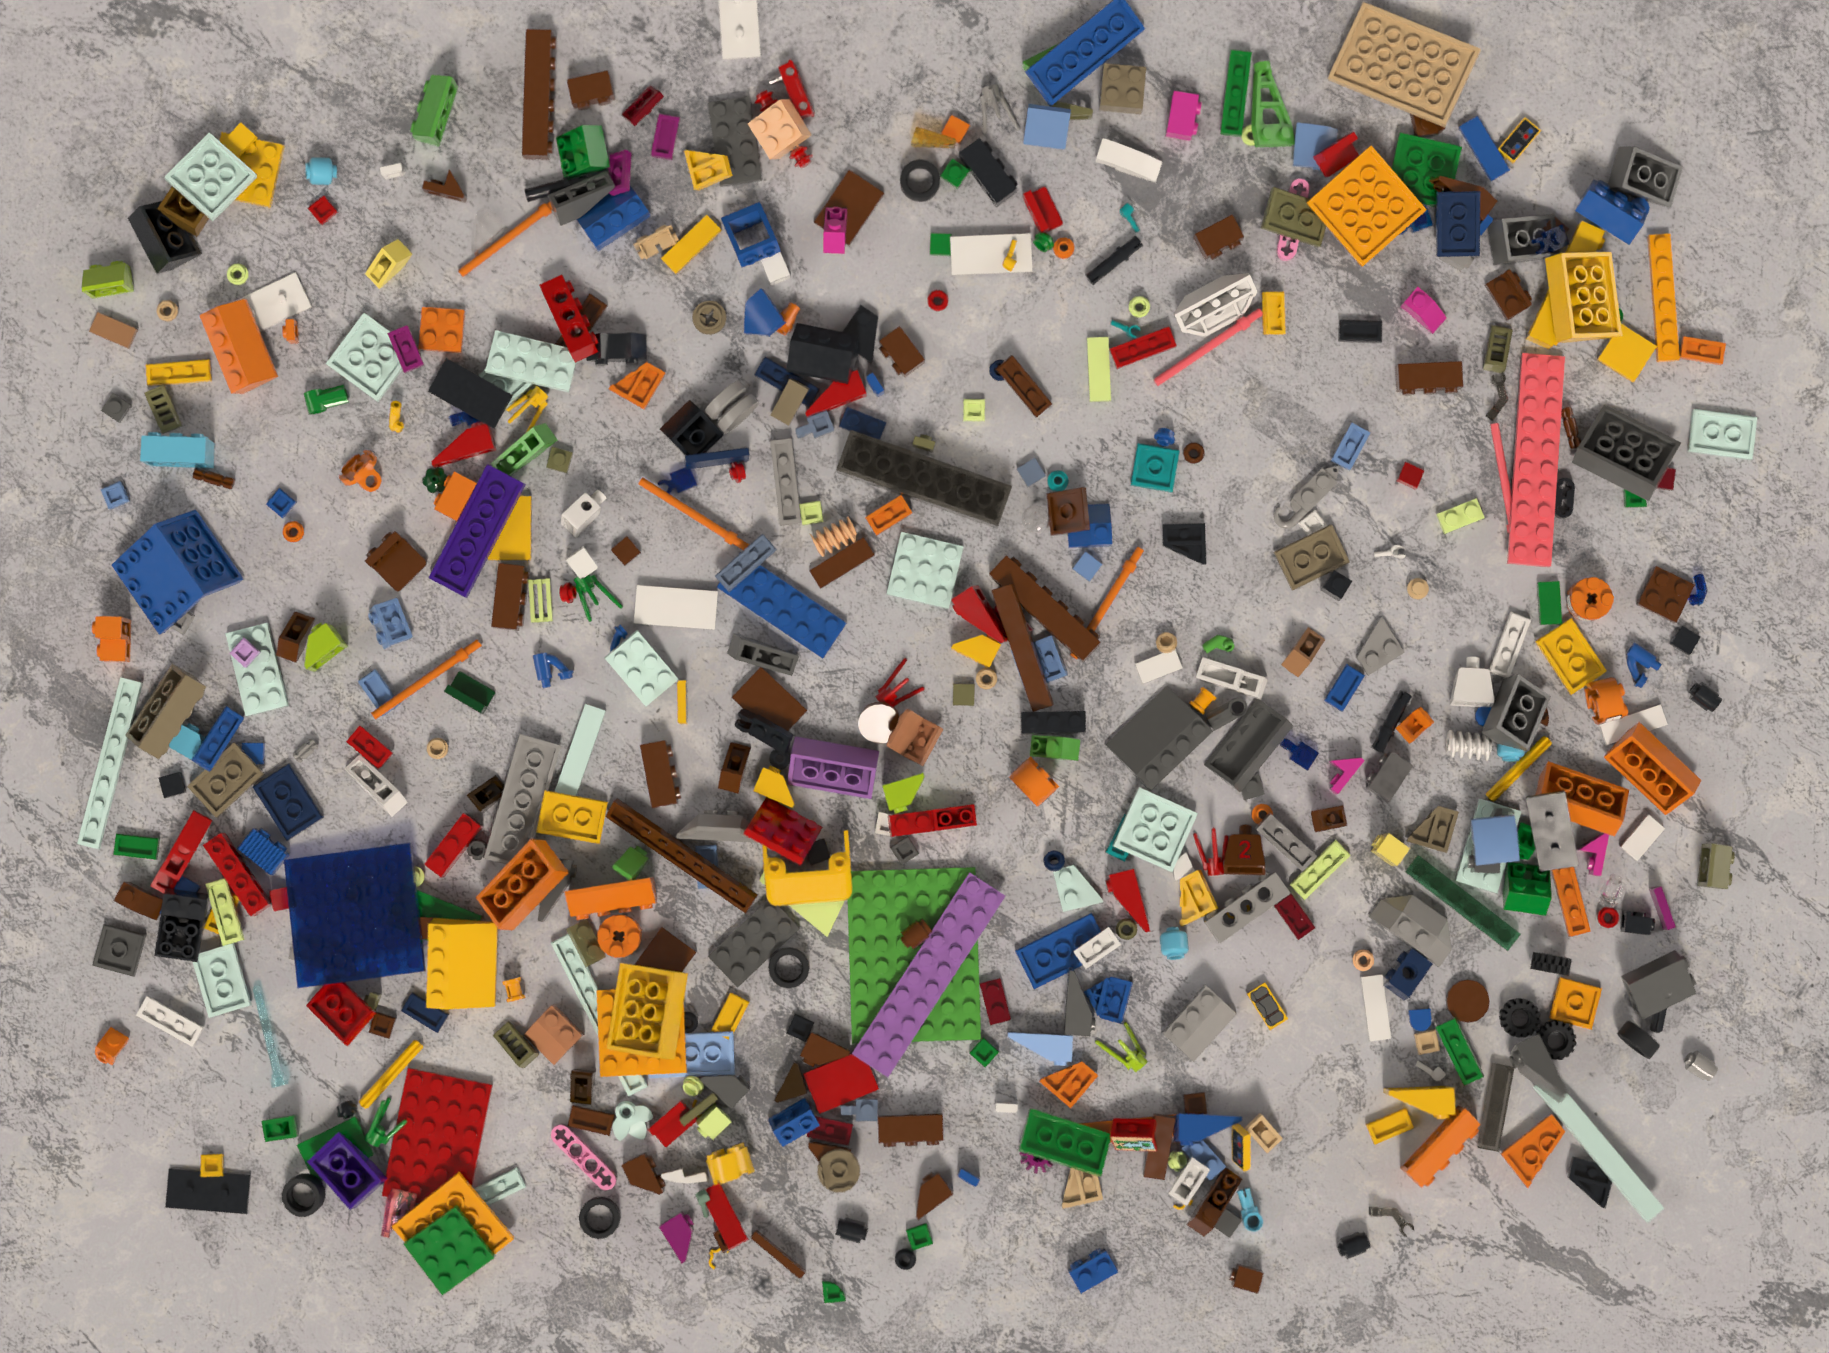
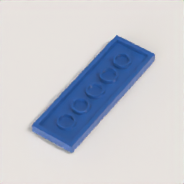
[1025,0,1145,106]
[717,552,847,659]

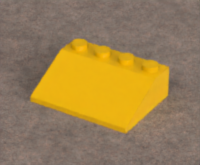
[1545,252,1622,343]
[426,918,498,1009]
[607,963,688,1060]

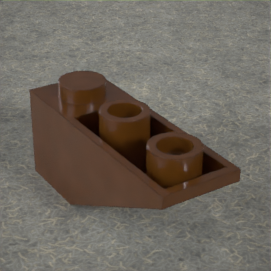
[1429,176,1498,221]
[1186,1167,1243,1237]

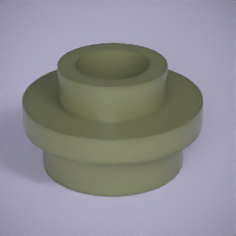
[1116,918,1137,940]

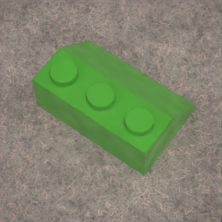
[411,75,458,147]

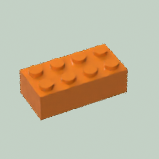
[1535,761,1629,837]
[476,839,569,930]

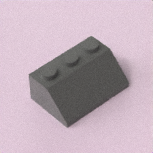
[1481,674,1551,751]

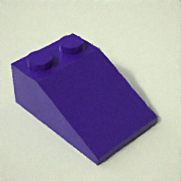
[307,1132,387,1210]

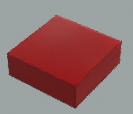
[308,195,338,225]

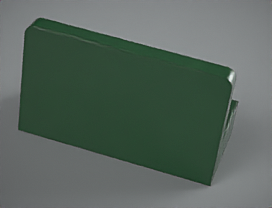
[444,671,496,714]

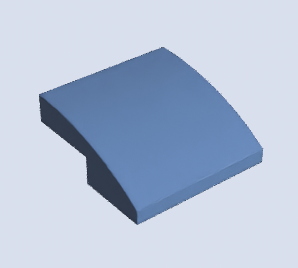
[1292,123,1337,170]
[1011,635,1068,689]
[1471,814,1519,866]

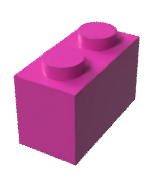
[1165,91,1202,141]

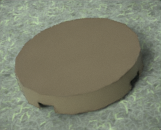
[817,1149,860,1192]

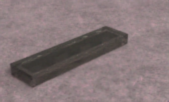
[1477,1063,1514,1152]

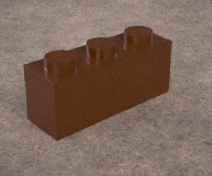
[1395,361,1463,396]
[491,563,529,631]
[640,740,681,809]
[878,1113,944,1147]

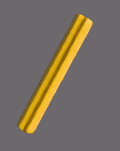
[1486,736,1552,802]
[359,1040,423,1109]

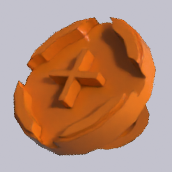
[339,450,382,492]

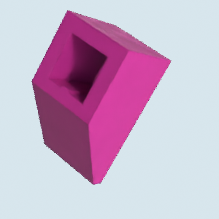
[823,207,847,254]

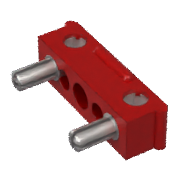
[768,60,815,120]

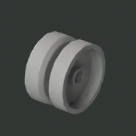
[705,380,759,434]

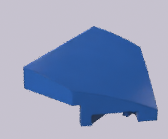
[744,288,786,337]
[1084,977,1133,1024]

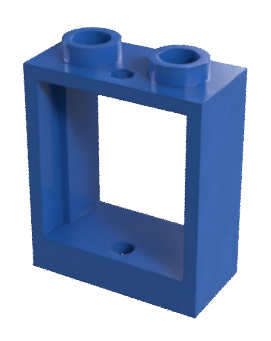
[721,202,781,268]

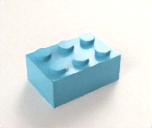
[140,432,215,468]

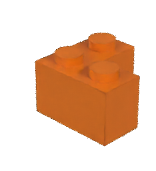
[92,616,131,662]

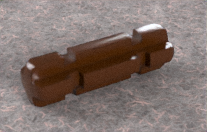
[1561,407,1581,449]
[192,468,235,490]

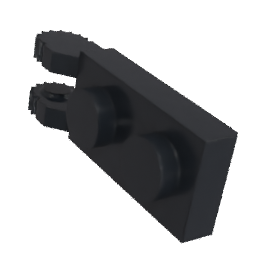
[735,709,793,754]

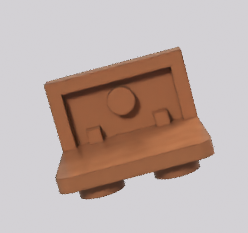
[887,709,943,766]

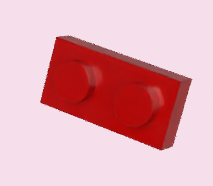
[346,726,393,769]

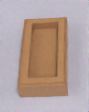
[89,312,138,349]

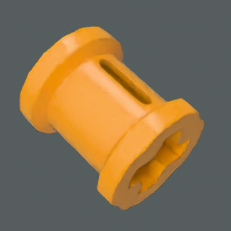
[1188,687,1217,715]
[502,977,526,1002]

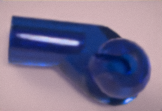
[1689,574,1708,606]

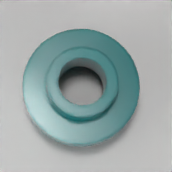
[1047,470,1069,492]

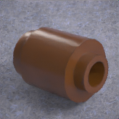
[900,918,932,949]

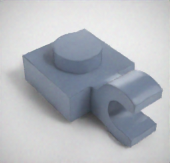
[795,410,834,439]
[841,1099,878,1121]

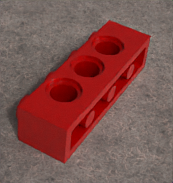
[539,274,599,363]
[203,833,272,917]

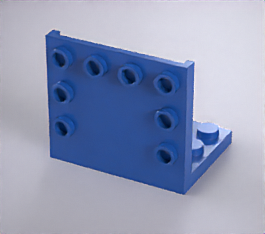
[111,509,244,635]

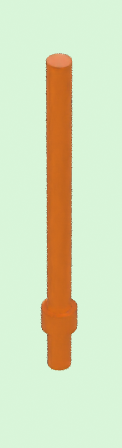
[458,201,552,277]
[638,477,750,550]
[1070,546,1144,659]
[371,639,482,720]

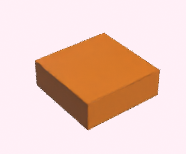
[941,115,970,145]

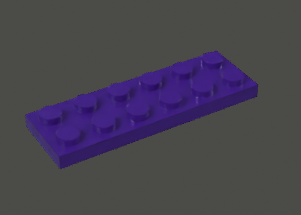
[429,464,526,598]

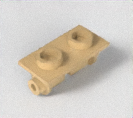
[633,225,679,260]

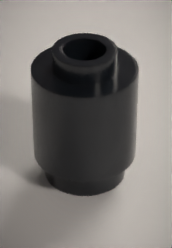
[1689,682,1722,712]
[835,1217,868,1244]
[1337,1232,1371,1259]

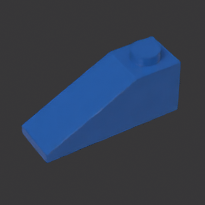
[1174,1114,1242,1146]

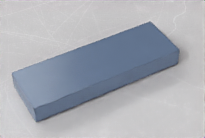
[715,534,777,592]

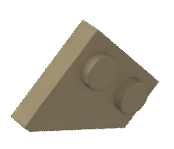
[1406,806,1459,853]

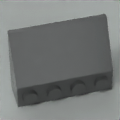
[1572,404,1681,501]
[1105,686,1213,791]

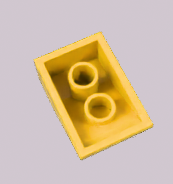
[1383,1086,1455,1119]

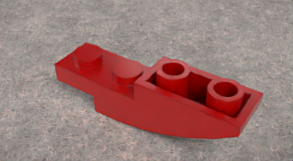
[888,804,977,837]
[150,810,212,893]

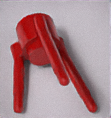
[875,658,925,708]
[1193,828,1229,876]

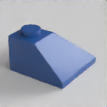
[1068,504,1112,548]

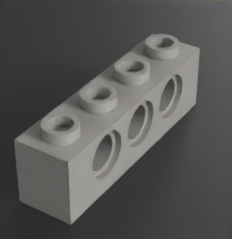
[1204,871,1291,943]

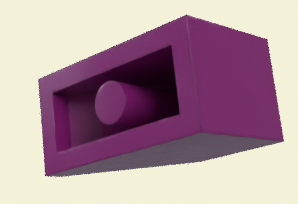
[659,1211,694,1264]

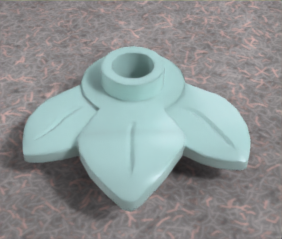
[613,1101,653,1141]

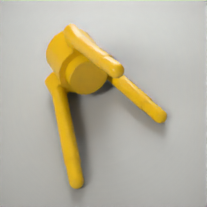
[506,386,548,432]

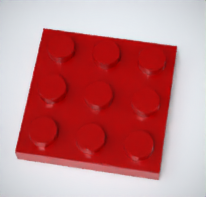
[743,797,823,865]

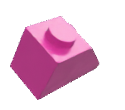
[1400,287,1447,334]

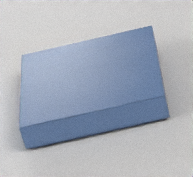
[1023,104,1071,150]

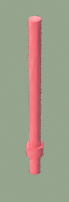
[1153,308,1263,386]
[1490,423,1512,534]

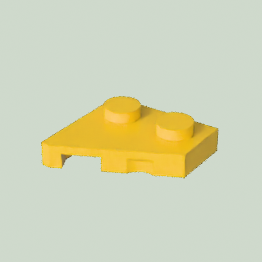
[684,150,733,190]
[1179,870,1219,927]

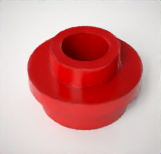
[927,290,949,311]
[729,462,746,483]
[559,582,577,604]
[1597,907,1619,928]

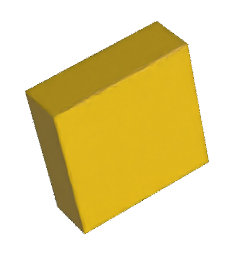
[200,1154,224,1177]

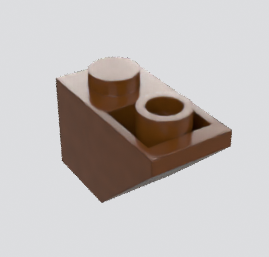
[621,1152,666,1195]

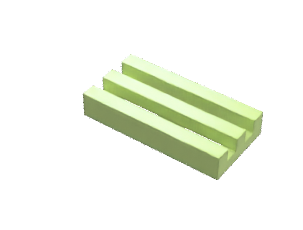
[528,578,553,623]

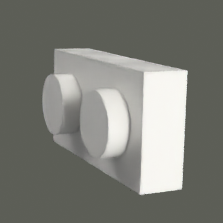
[1073,927,1121,969]

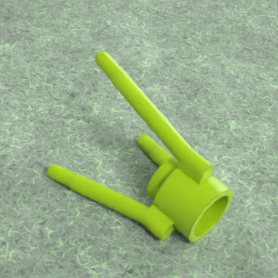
[1095,1022,1148,1072]

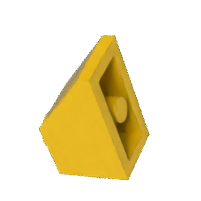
[951,634,1001,668]
[753,765,795,808]

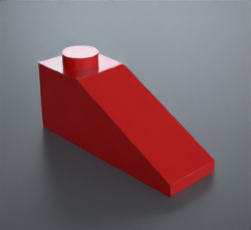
[805,370,867,418]
[431,422,496,468]
[951,585,1008,643]
[1105,869,1150,932]

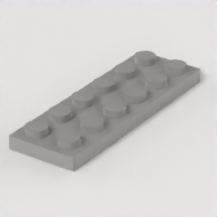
[483,734,561,864]

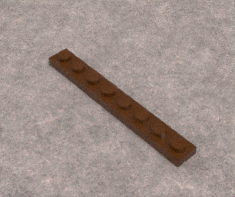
[605,798,758,914]

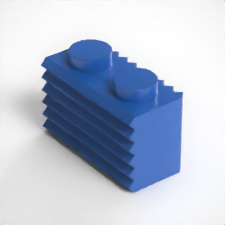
[237,828,289,875]

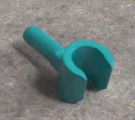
[1120,203,1140,233]
[1110,320,1141,339]

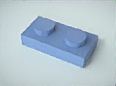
[1331,423,1370,471]
[1181,1140,1226,1181]

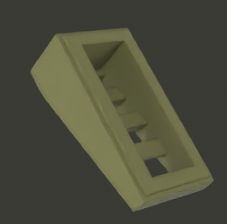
[1050,101,1093,120]
[1483,325,1513,373]
[144,385,182,434]
[493,1021,539,1069]

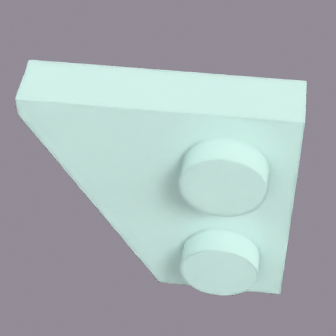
[1053,865,1103,912]

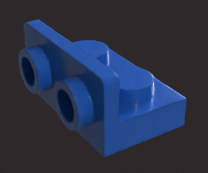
[768,1098,819,1147]
[1068,1248,1118,1294]

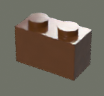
[566,70,615,110]
[1193,214,1244,260]
[878,326,925,378]

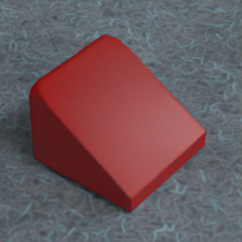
[1396,462,1425,490]
[269,886,297,912]

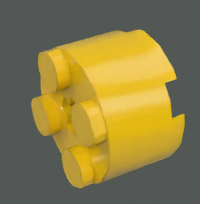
[706,1142,755,1185]

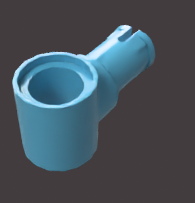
[1237,1187,1263,1232]

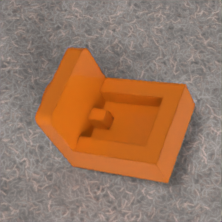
[1395,707,1434,744]
[95,1027,129,1065]

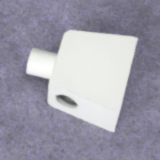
[561,489,606,538]
[1450,657,1494,707]

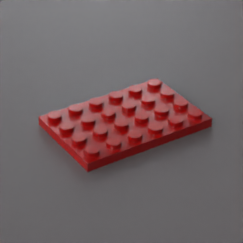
[382,1068,493,1203]

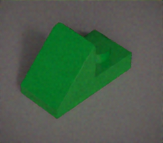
[261,1115,299,1142]

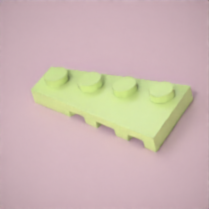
[759,870,845,937]

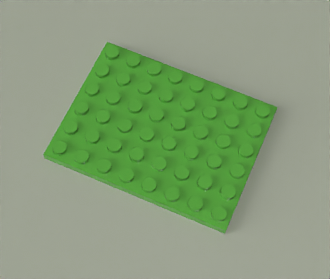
[848,867,981,1044]

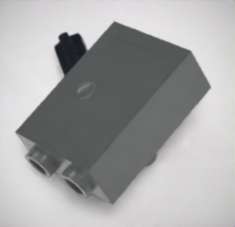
[1621,950,1697,1033]

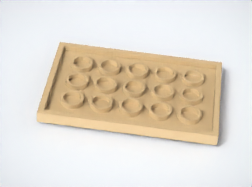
[1328,2,1481,127]

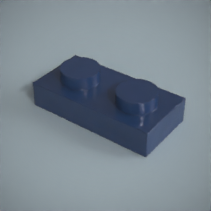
[839,407,887,443]

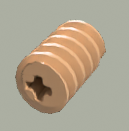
[809,516,857,557]

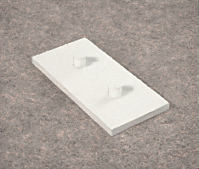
[719,0,761,60]
[950,233,1032,275]
[236,273,312,332]
[634,585,718,630]

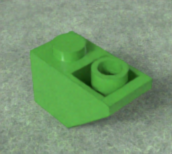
[1030,735,1080,761]

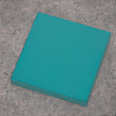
[1130,443,1180,493]

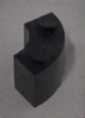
[586,332,647,366]

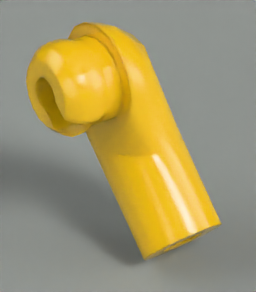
[389,401,404,433]

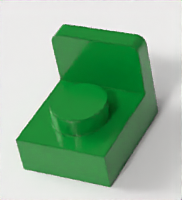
[1517,822,1535,860]

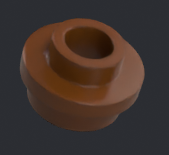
[1183,442,1205,464]

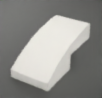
[661,1167,708,1183]

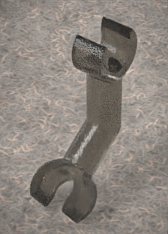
[1486,372,1508,421]
[1369,1207,1415,1237]

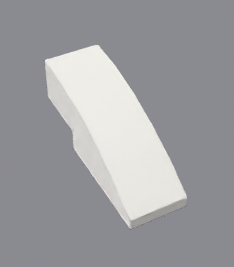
[1096,138,1162,183]
[1196,658,1267,700]

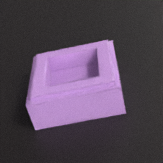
[229,637,261,668]

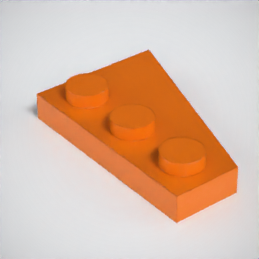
[1500,1114,1565,1188]

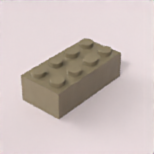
[125,663,206,759]

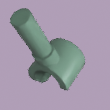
[695,1189,711,1218]

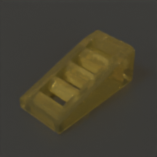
[911,127,957,148]

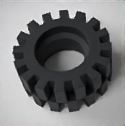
[1530,952,1572,976]
[1499,998,1541,1038]
[1536,1020,1577,1060]

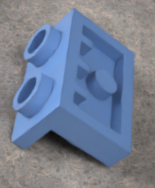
[368,598,413,649]

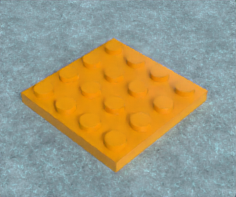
[1306,146,1427,267]
[596,989,687,1077]
[392,1172,514,1255]

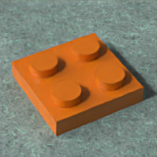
[418,307,465,353]

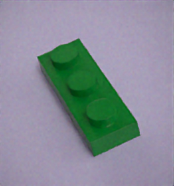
[1436,1017,1484,1086]

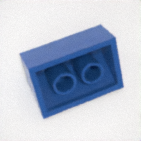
[576,186,651,252]

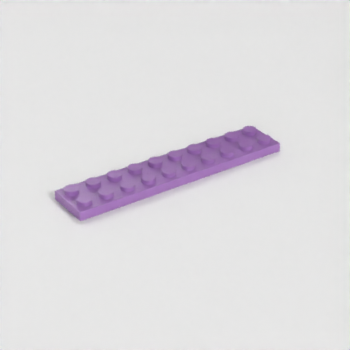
[852,872,1005,1077]

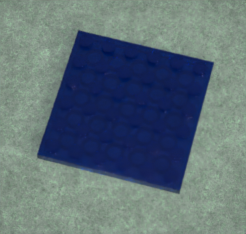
[284,843,426,988]

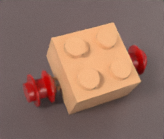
[748,90,813,168]

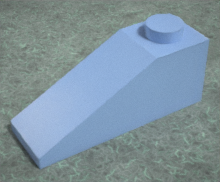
[1007,1032,1073,1066]

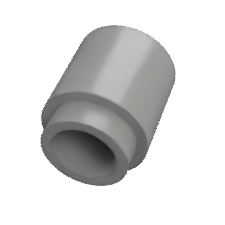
[1684,1051,1718,1081]

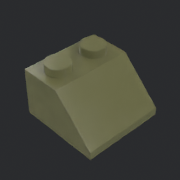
[1697,843,1735,889]

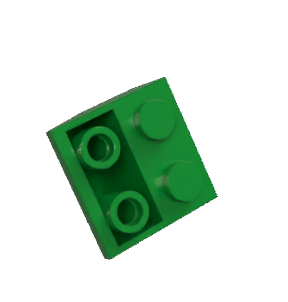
[556,125,610,178]
[1503,862,1552,916]

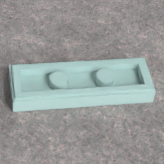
[474,1167,526,1205]

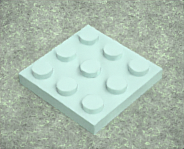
[165,133,257,222]
[326,313,403,402]
[887,532,964,609]
[1113,787,1198,872]

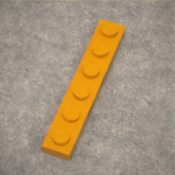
[1647,234,1680,362]

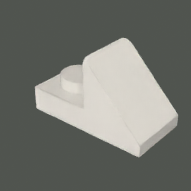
[566,546,597,579]
[1168,1157,1210,1206]

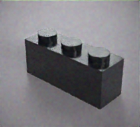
[959,138,1018,208]
[1020,711,1086,734]

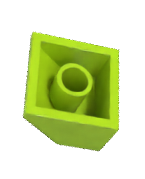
[81,261,134,299]
[304,623,348,672]
[882,773,925,814]

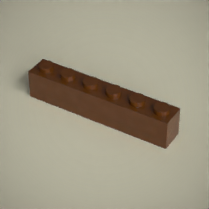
[522,29,557,160]
[989,555,1101,663]

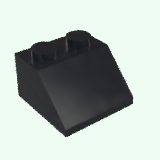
[659,399,724,456]

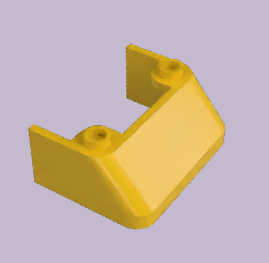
[762,830,852,906]

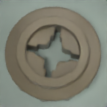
[692,301,726,335]

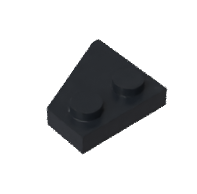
[842,305,879,363]
[1162,523,1206,565]
[1567,1156,1612,1209]

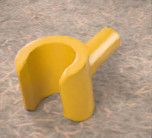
[1002,240,1017,271]

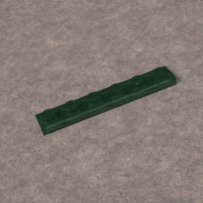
[1404,855,1521,951]

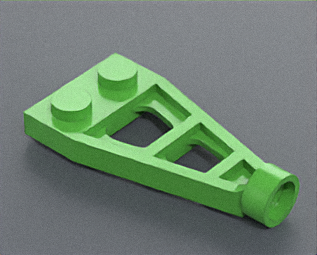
[1251,61,1295,148]

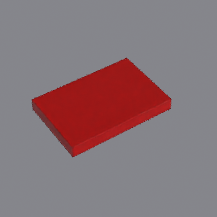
[306,973,376,1046]
[803,1054,879,1114]

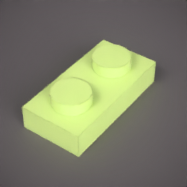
[1436,498,1485,534]

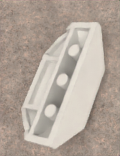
[1173,273,1257,337]

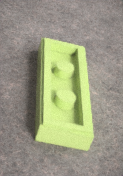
[1087,337,1111,402]
[1289,840,1351,900]
[205,878,245,946]

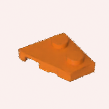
[609,362,666,410]
[1039,1061,1099,1108]

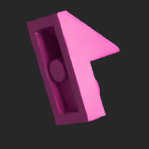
[1329,758,1365,794]
[1576,833,1609,876]

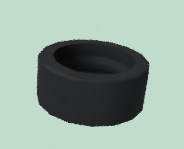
[900,159,940,202]
[768,947,810,988]
[1617,1021,1660,1059]
[281,1173,326,1217]
[579,1196,621,1239]

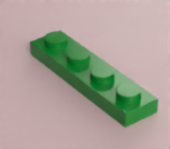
[1220,50,1252,137]

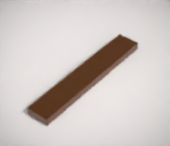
[991,583,1054,712]

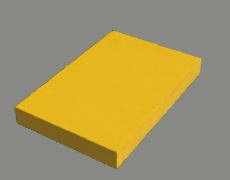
[488,496,532,561]
[1535,618,1607,695]
[536,790,608,844]

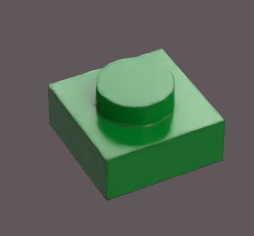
[940,158,970,189]

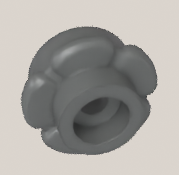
[467,839,487,860]

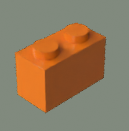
[434,471,477,522]

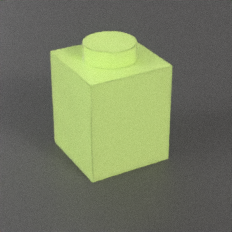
[696,1102,731,1140]

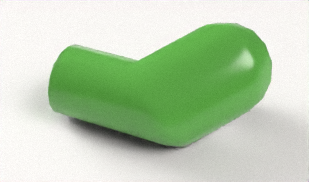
[1202,635,1235,654]

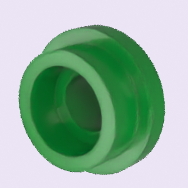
[1033,232,1054,252]

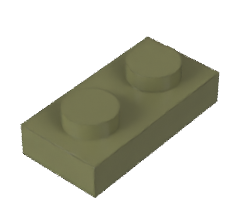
[566,919,606,968]

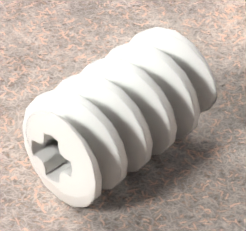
[1445,730,1492,761]

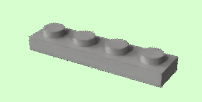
[770,438,801,526]

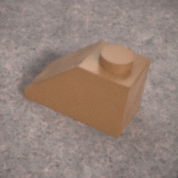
[1281,627,1325,677]

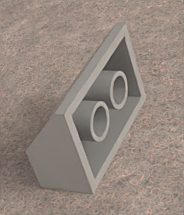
[1162,985,1236,1062]

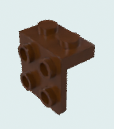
[365,531,427,592]

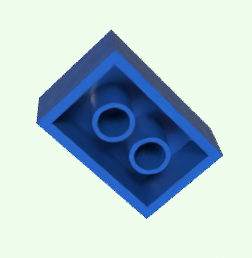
[1575,179,1648,245]

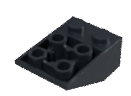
[154,888,209,962]

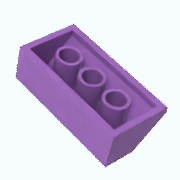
[787,736,879,799]

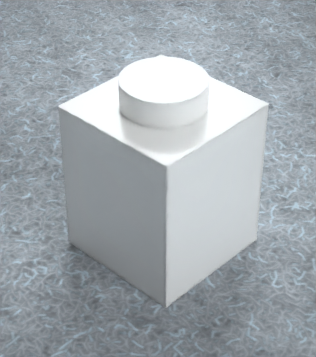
[761,252,791,286]

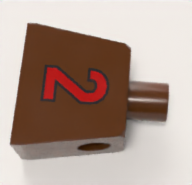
[1224,825,1265,875]

